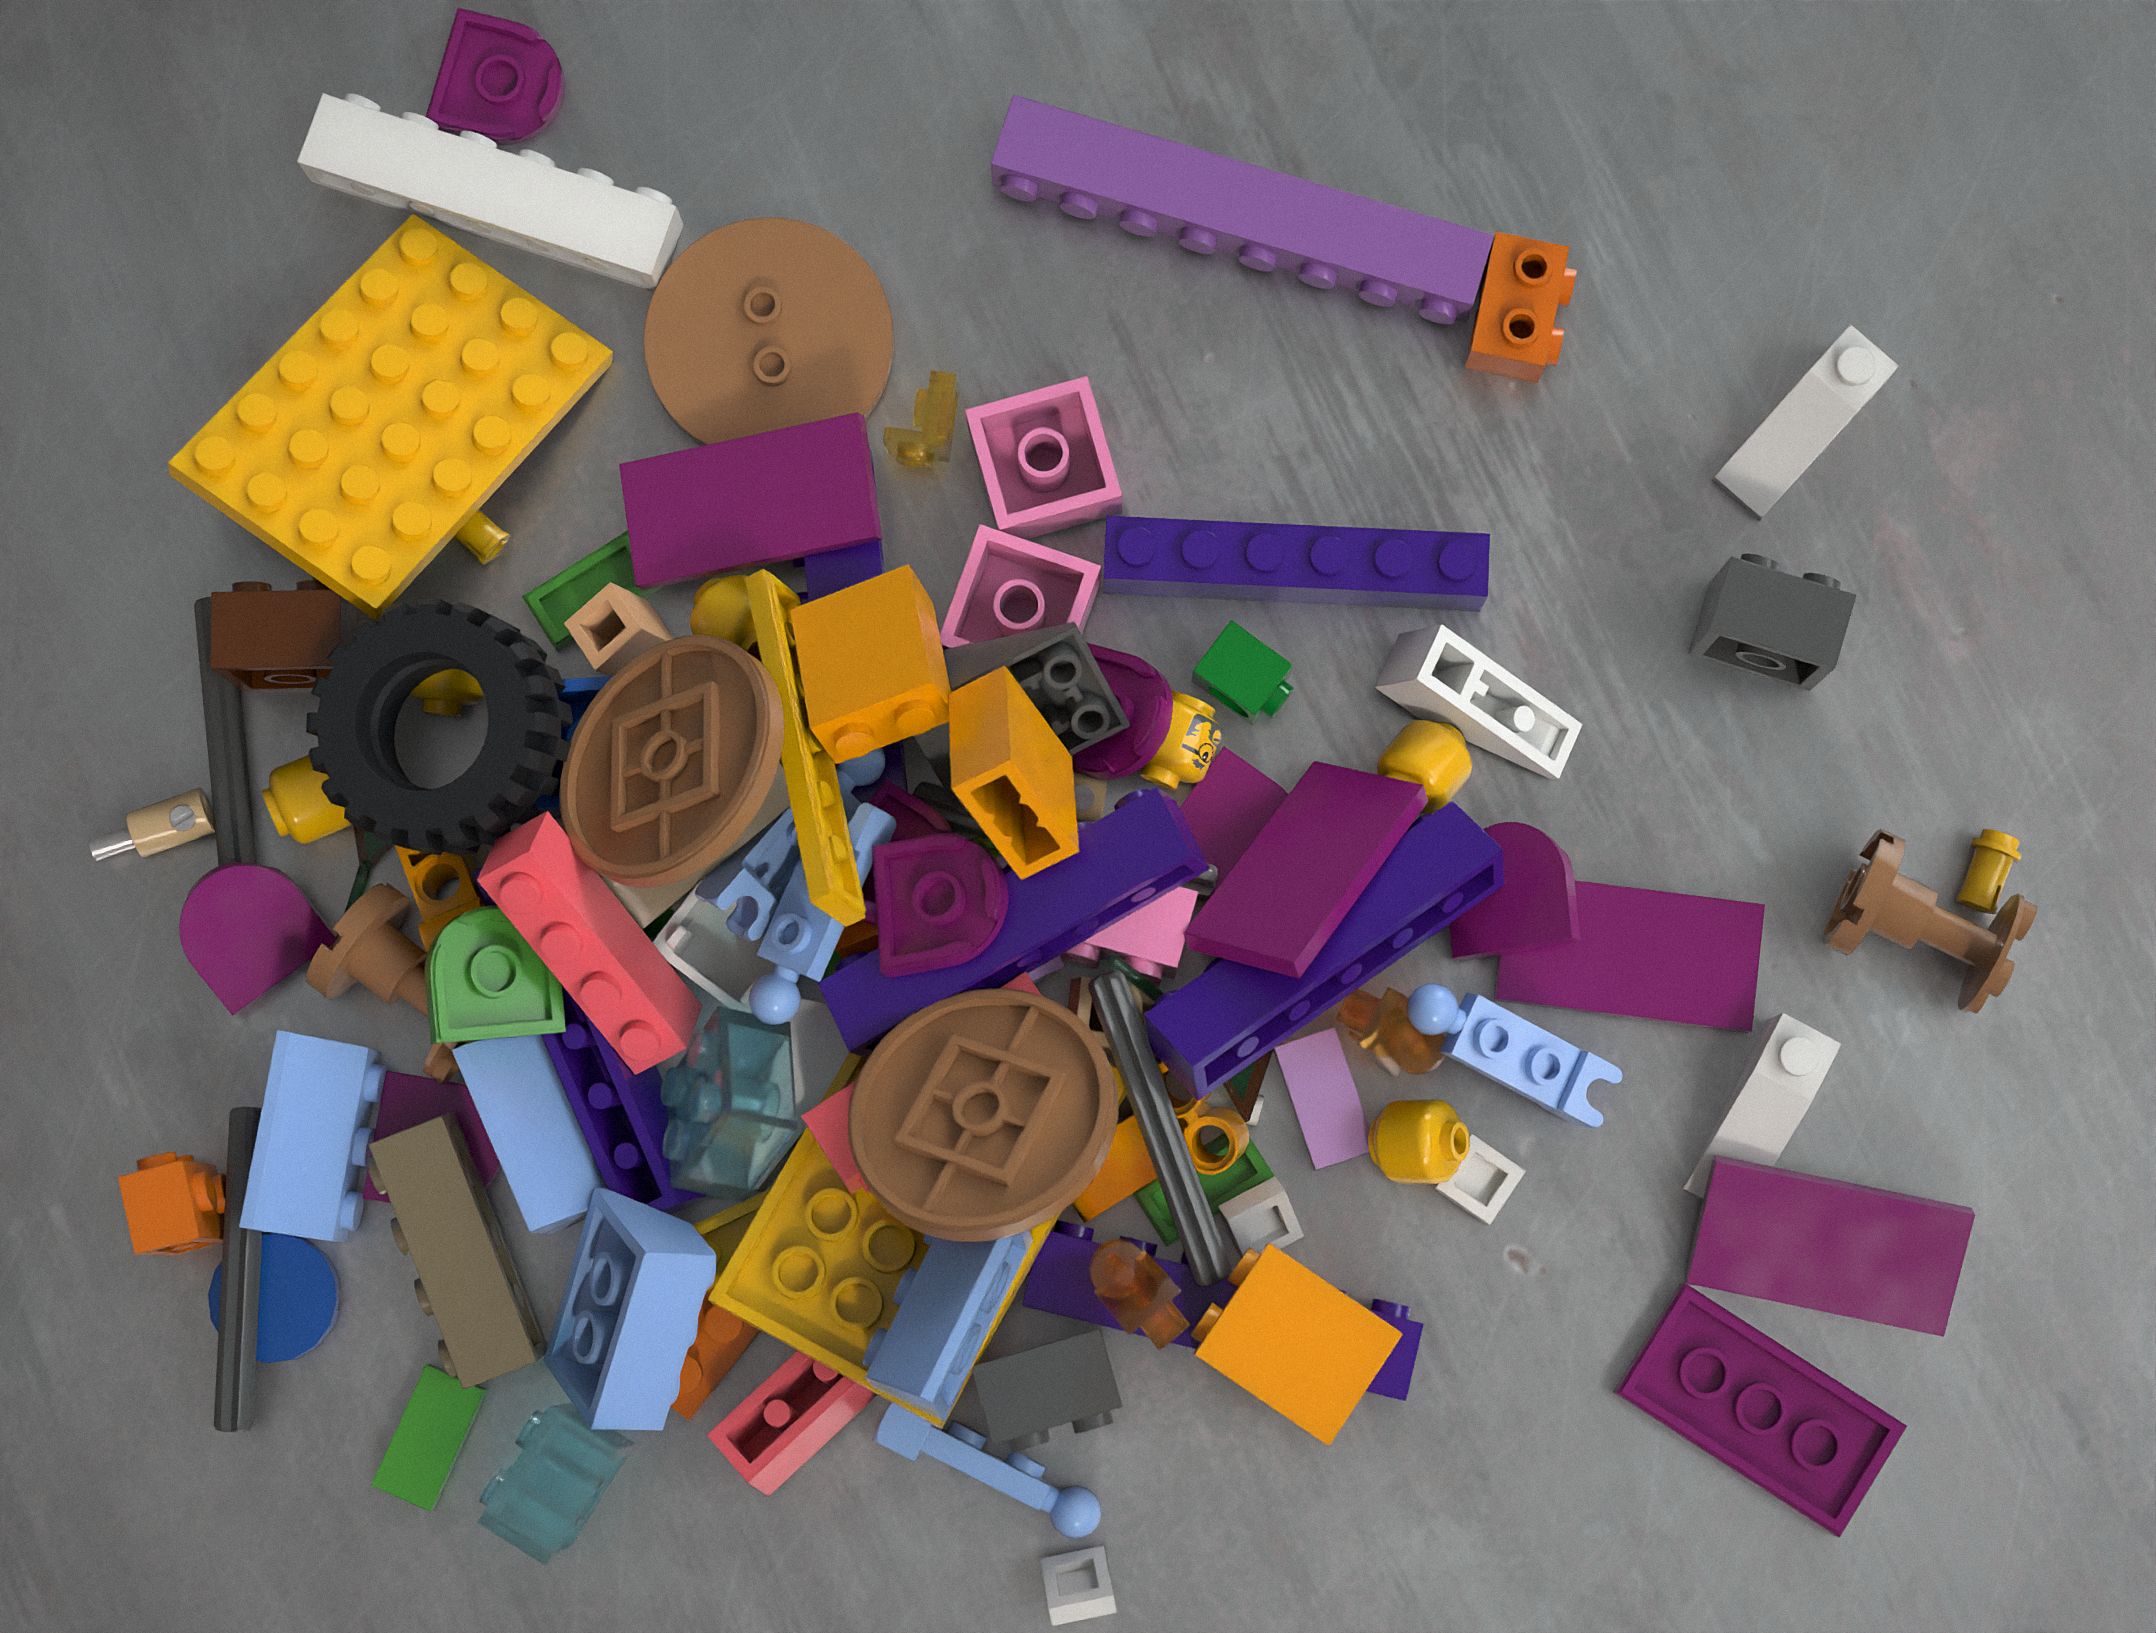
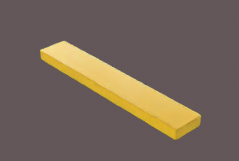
[745,568,866,927]

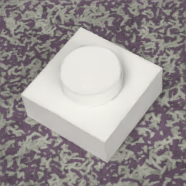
[1434,1134,1526,1225]
[1218,1176,1304,1258]
[1040,1545,1117,1626]

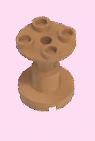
[1823,829,2037,1014]
[306,883,478,1085]

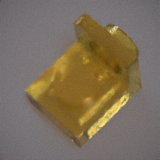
[883,370,960,468]

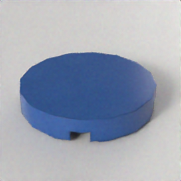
[208,1233,341,1363]

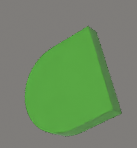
[425,906,566,1044]

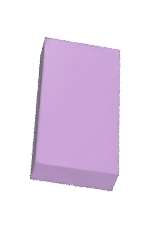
[1273,1027,1370,1171]

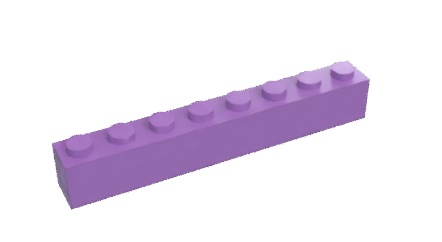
[991,95,1494,324]

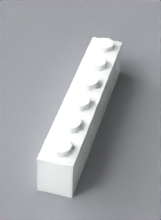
[297,93,683,291]

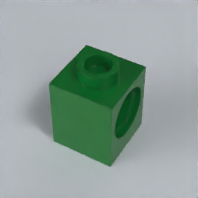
[1192,620,1294,726]

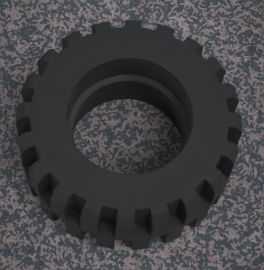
[306,599,573,856]

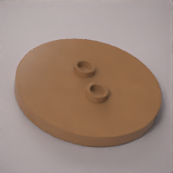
[644,217,894,446]
[559,635,784,888]
[848,988,1118,1242]

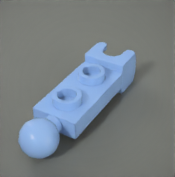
[695,748,885,941]
[748,795,896,1025]
[1406,983,1623,1128]
[872,1402,1102,1539]

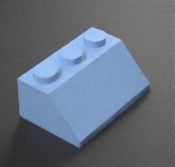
[239,1030,388,1243]
[452,1035,607,1235]
[543,1188,717,1430]
[863,1230,1033,1422]

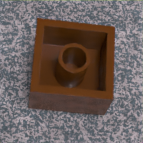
[210,580,369,692]

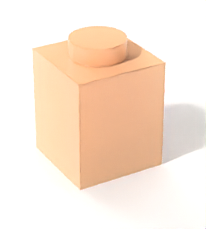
[564,582,674,676]

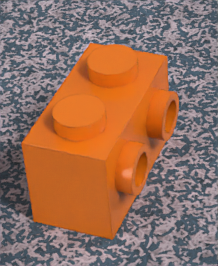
[1464,231,1576,383]
[118,1152,226,1257]

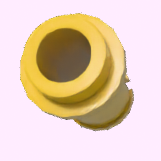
[454,510,510,565]
[1956,829,2022,914]

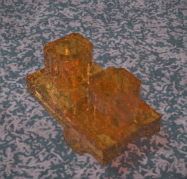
[1335,987,1445,1078]
[1089,1239,1190,1350]

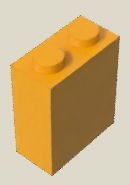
[790,564,951,764]
[948,665,1079,880]
[1190,1243,1403,1446]

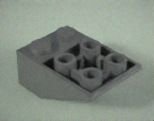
[913,622,1130,812]

